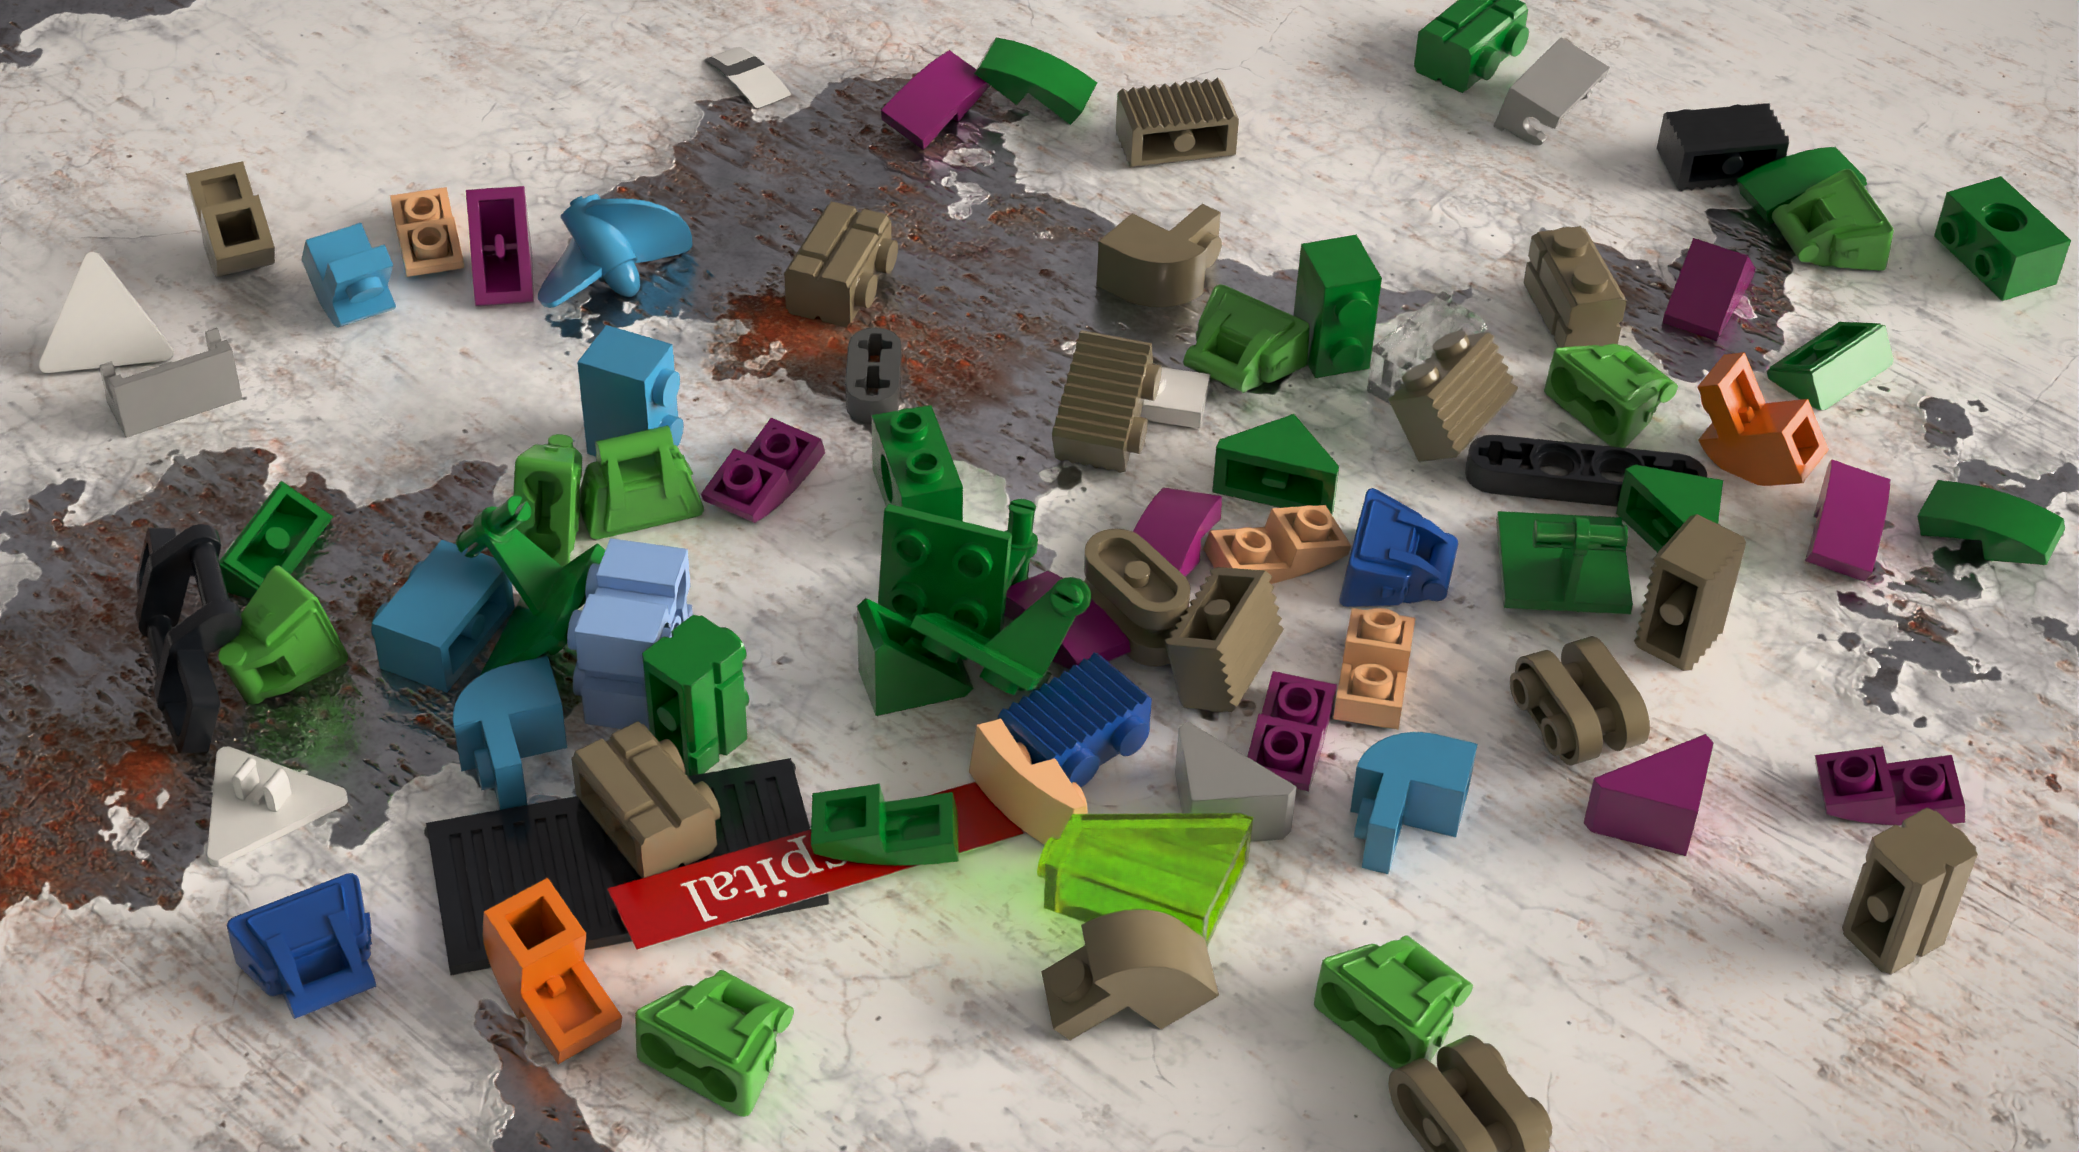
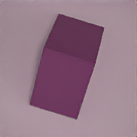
[466,186,534,306]
[1662,238,1756,341]
[1583,734,1714,856]

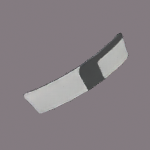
[705,47,791,109]

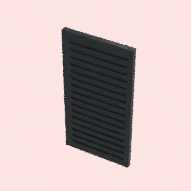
[424,758,829,975]

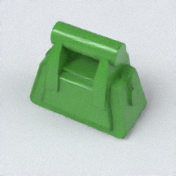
[1772,169,1894,271]
[1183,284,1310,393]
[1544,344,1678,448]
[579,425,704,540]
[513,434,582,567]
[218,565,349,705]
[1314,935,1473,1070]
[635,970,794,1117]

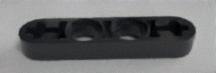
[1465,435,1707,507]

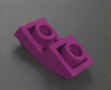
[881,50,990,150]
[701,418,825,523]
[1805,460,1891,582]
[1133,487,1222,577]
[1004,570,1131,671]
[1247,671,1337,792]
[1815,746,1965,826]

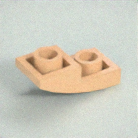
[390,187,464,277]
[1203,505,1352,584]
[1333,608,1415,730]
[969,718,1088,856]

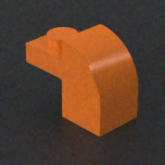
[1697,352,1829,486]
[483,878,622,1064]

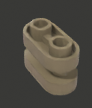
[1084,529,1191,666]
[1510,636,1650,765]
[1388,1035,1552,1152]

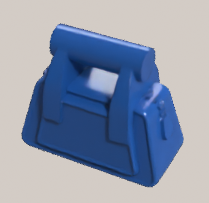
[1339,488,1458,607]
[227,873,376,1019]

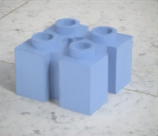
[567,538,693,730]

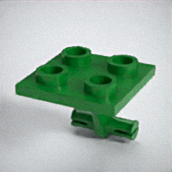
[456,495,605,675]
[878,499,1038,640]
[1496,511,1633,614]
[910,577,1091,695]

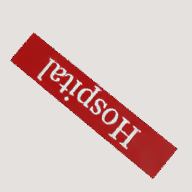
[607,782,1024,950]

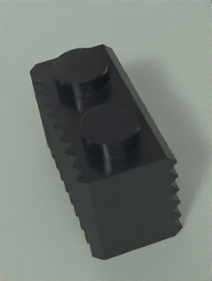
[1656,103,1789,192]

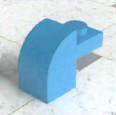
[301,223,396,328]
[453,656,567,810]
[1350,732,1478,874]

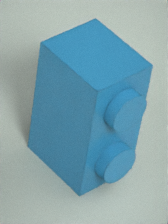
[577,325,684,456]
[371,540,515,693]

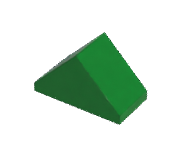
[1212,414,1339,515]
[1616,465,1723,553]
[857,598,974,716]

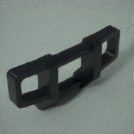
[136,524,242,753]

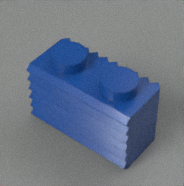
[998,652,1152,788]

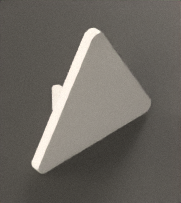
[39,252,174,373]
[207,746,348,867]

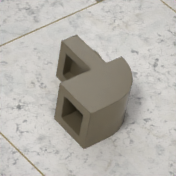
[186,161,275,277]
[1096,204,1222,307]
[1041,909,1219,1041]

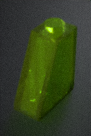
[1037,813,1253,947]

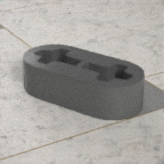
[845,327,902,424]

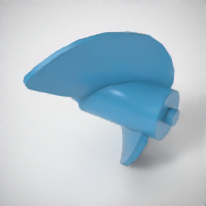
[538,194,693,308]

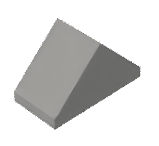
[1175,721,1297,845]

